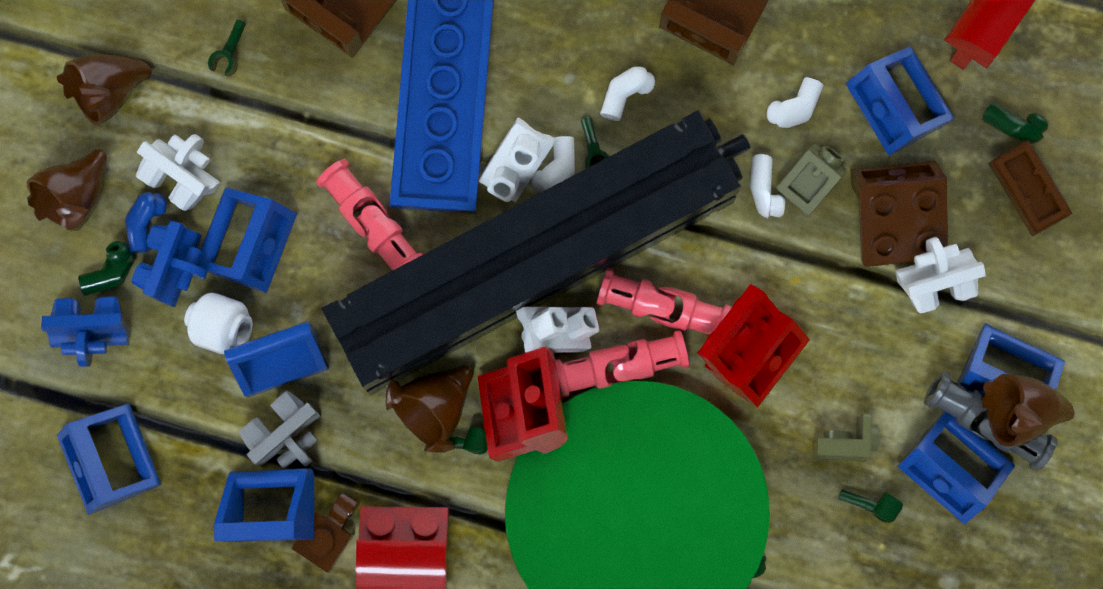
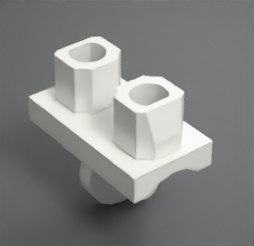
[478,118,555,202]
[136,134,221,211]
[895,237,986,313]
[516,307,599,353]

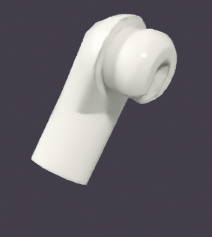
[600,67,655,121]
[766,77,824,128]
[531,136,575,193]
[750,154,785,218]

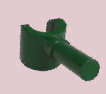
[208,20,246,77]
[581,117,609,169]
[449,426,488,455]
[838,489,903,523]

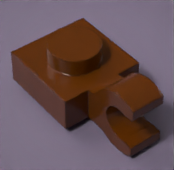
[291,493,360,573]

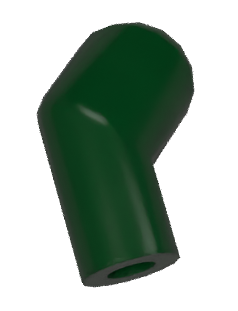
[982,102,1049,144]
[78,241,134,296]

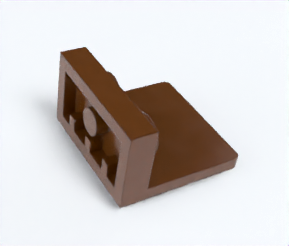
[281,0,397,58]
[659,0,769,66]
[850,160,948,267]

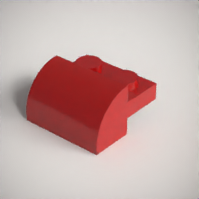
[944,0,1035,70]
[697,284,810,408]
[477,346,567,462]
[356,506,449,589]

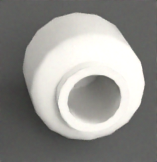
[184,293,253,354]

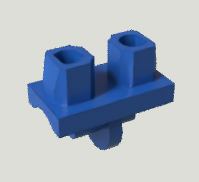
[131,220,208,307]
[41,297,130,367]

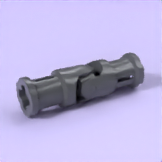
[924,371,1058,471]

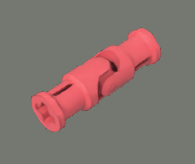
[316,159,423,271]
[596,267,732,335]
[555,330,689,398]

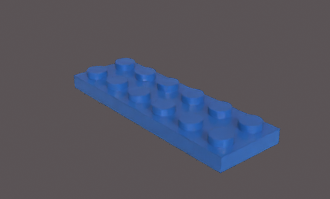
[390,0,494,214]

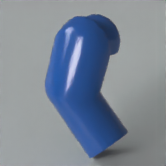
[125,191,167,254]

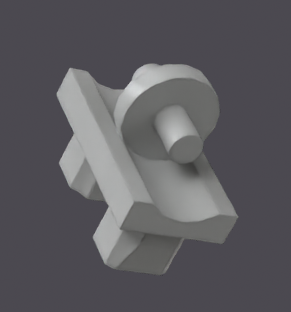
[239,390,321,469]

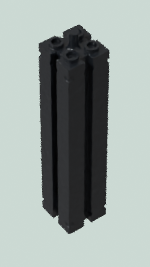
[321,110,751,396]

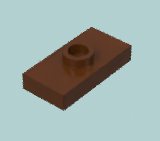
[988,140,1073,237]

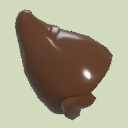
[56,54,152,125]
[27,149,107,232]
[386,365,474,453]
[981,374,1075,447]

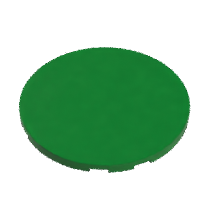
[505,381,770,589]

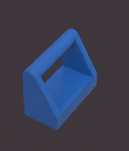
[845,46,955,156]
[197,188,297,293]
[224,322,329,398]
[957,323,1065,394]
[57,404,161,515]
[897,411,1015,525]
[214,468,314,542]

